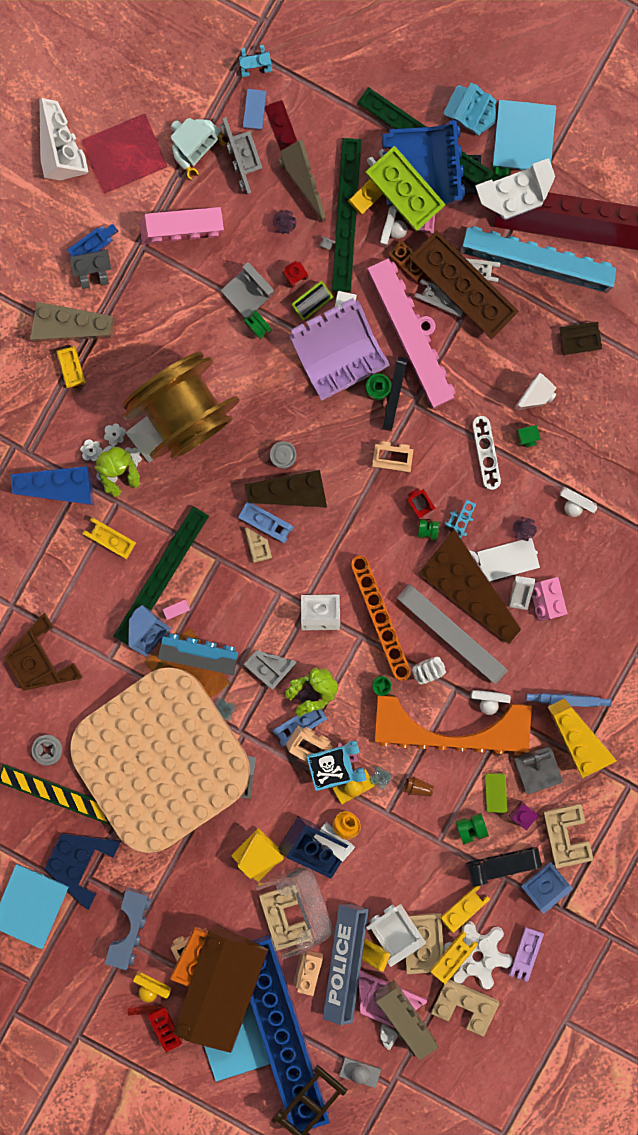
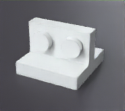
[301,595,340,630]

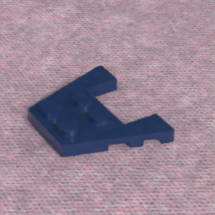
[45,833,121,910]

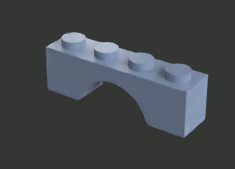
[105,887,152,970]

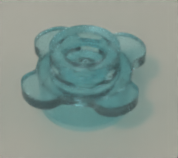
[217,699,236,721]
[370,767,392,790]

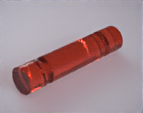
[127,1005,163,1016]

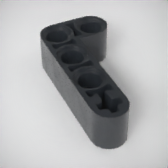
[465,847,542,887]

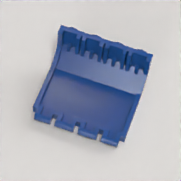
[382,120,465,209]

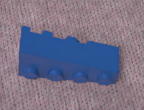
[10,466,94,505]

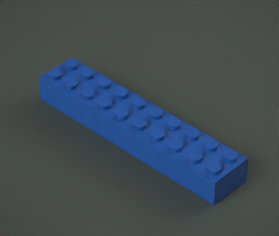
[250,934,330,1132]

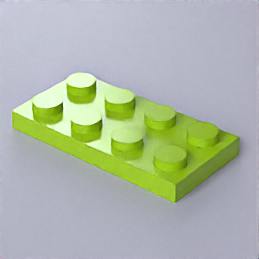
[365,146,446,231]

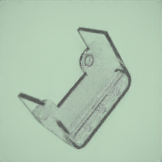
[255,865,334,960]

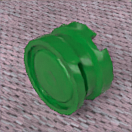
[243,310,272,340]

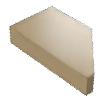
[245,528,272,563]

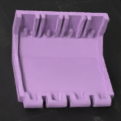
[289,298,390,401]

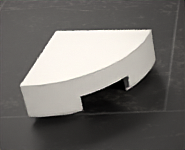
[380,1023,398,1050]

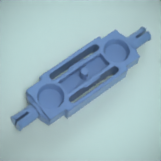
[526,693,611,707]

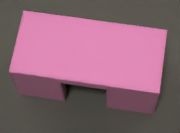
[163,600,191,620]

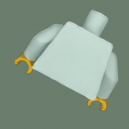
[171,118,227,180]

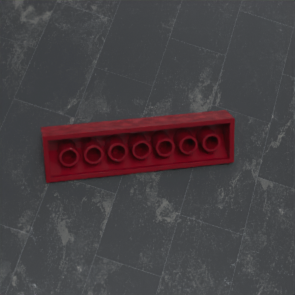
[494,192,638,251]

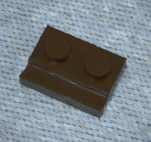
[559,322,602,356]

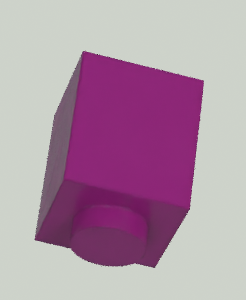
[509,801,539,831]

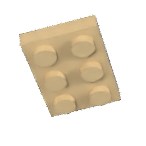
[406,913,444,974]

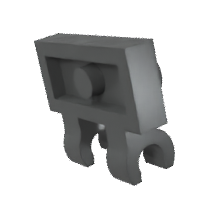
[69,249,111,289]

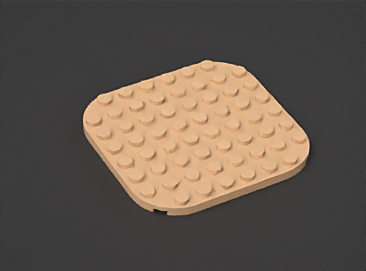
[71,668,250,853]

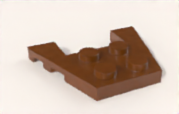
[4,613,83,691]

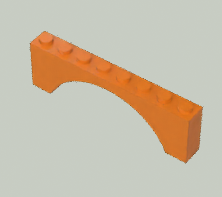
[374,695,532,755]

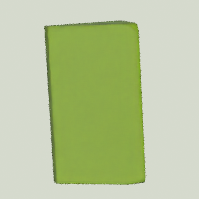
[485,773,507,813]

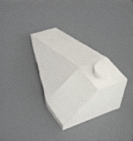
[39,98,88,180]

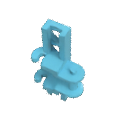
[445,499,476,538]

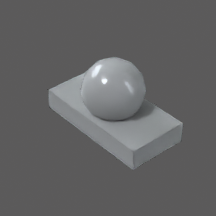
[339,1057,381,1088]

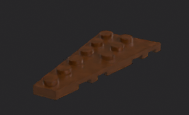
[418,528,521,644]

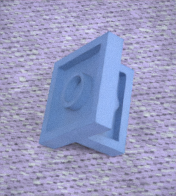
[521,862,573,914]

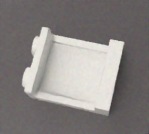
[366,904,426,967]

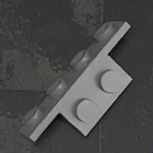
[220,117,262,194]

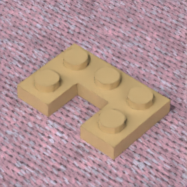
[543,803,594,869]
[259,883,313,951]
[431,979,500,1037]

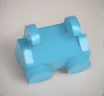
[239,44,272,78]

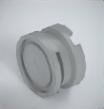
[270,441,297,469]

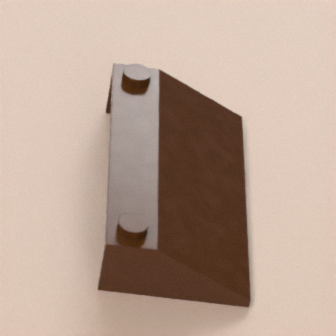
[173,925,269,1053]

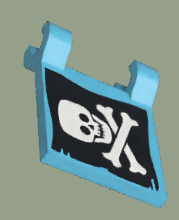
[306,740,367,791]

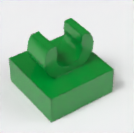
[490,163,511,182]

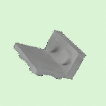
[221,262,275,318]

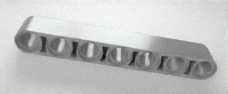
[396,584,508,685]

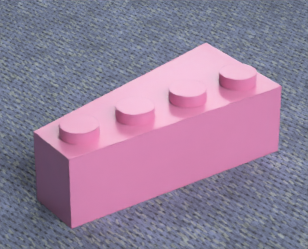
[139,207,224,245]

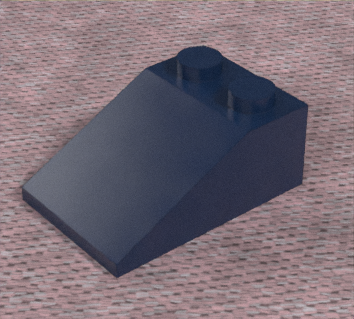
[279,816,349,879]

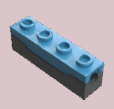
[158,633,239,675]

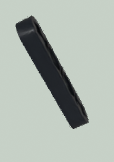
[382,357,407,432]

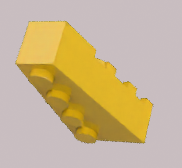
[548,698,617,778]

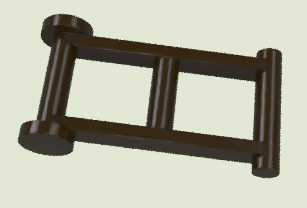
[271,1065,348,1135]

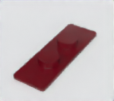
[265,100,298,151]

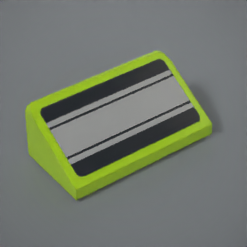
[291,281,333,321]

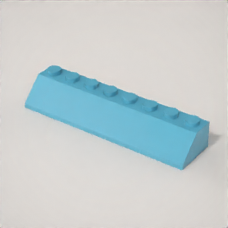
[460,226,616,293]

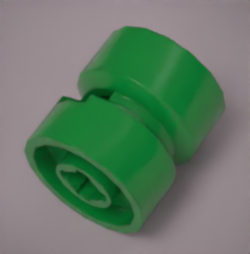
[365,374,391,401]
[455,813,489,845]

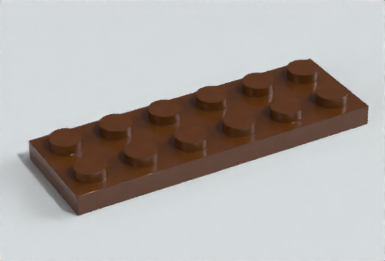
[409,230,519,340]

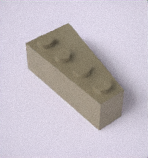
[374,979,439,1061]

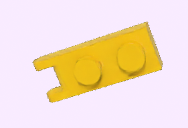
[82,517,136,559]
[440,886,490,933]
[429,931,478,984]

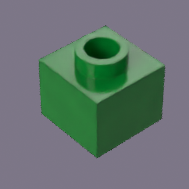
[516,425,541,448]

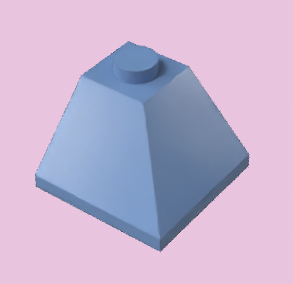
[129,605,172,657]

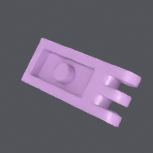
[509,926,544,982]

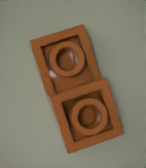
[388,240,425,283]

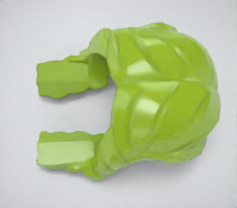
[95,447,140,497]
[285,667,338,717]

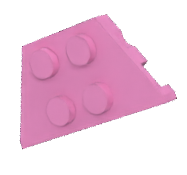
[359,970,427,1029]

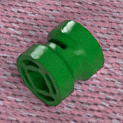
[418,519,439,540]
[372,676,392,696]

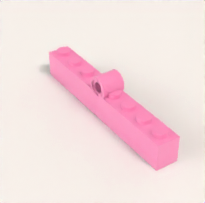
[367,258,456,409]

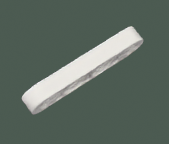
[472,416,501,490]

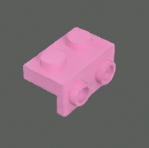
[531,577,567,621]

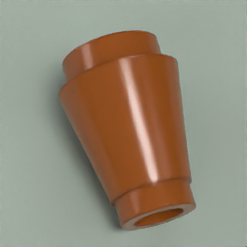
[404,776,434,797]

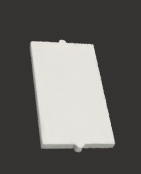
[477,537,540,581]

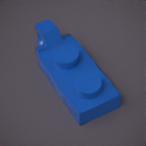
[67,224,119,256]

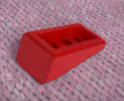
[148,1007,183,1052]

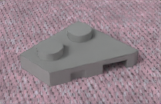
[244,650,297,690]

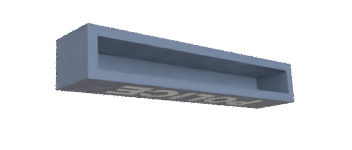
[323,904,369,1025]

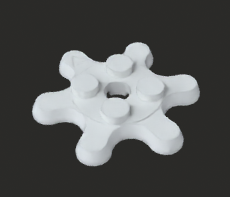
[443,921,513,990]

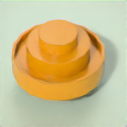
[332,811,361,840]

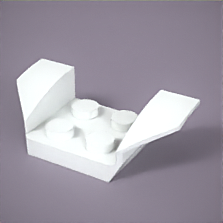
[475,158,555,220]

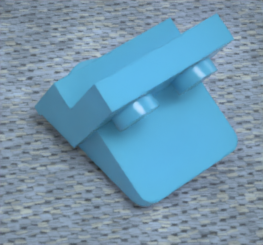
[444,83,497,136]

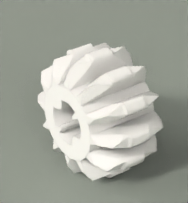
[412,657,446,684]

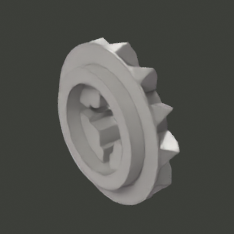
[32,735,63,765]

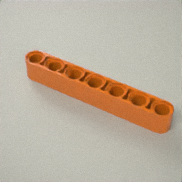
[351,556,410,681]

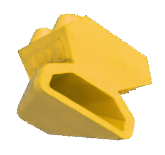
[231,828,285,882]

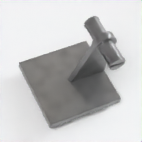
[514,746,563,795]

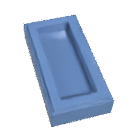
[243,89,267,131]

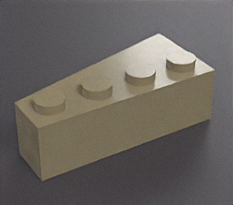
[30,302,116,343]

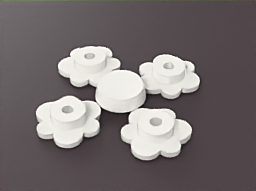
[80,424,142,483]

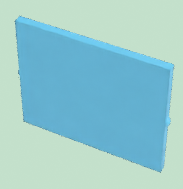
[493,100,556,171]
[0,864,69,949]
[204,1002,270,1082]

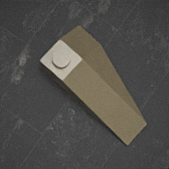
[279,140,326,223]

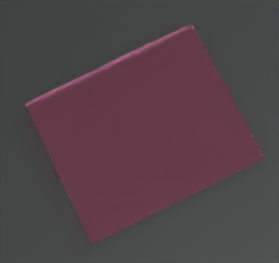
[82,114,168,194]

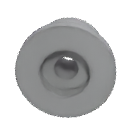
[320,236,335,250]

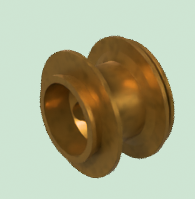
[122,351,240,459]

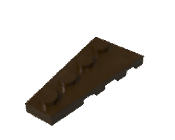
[244,470,327,508]

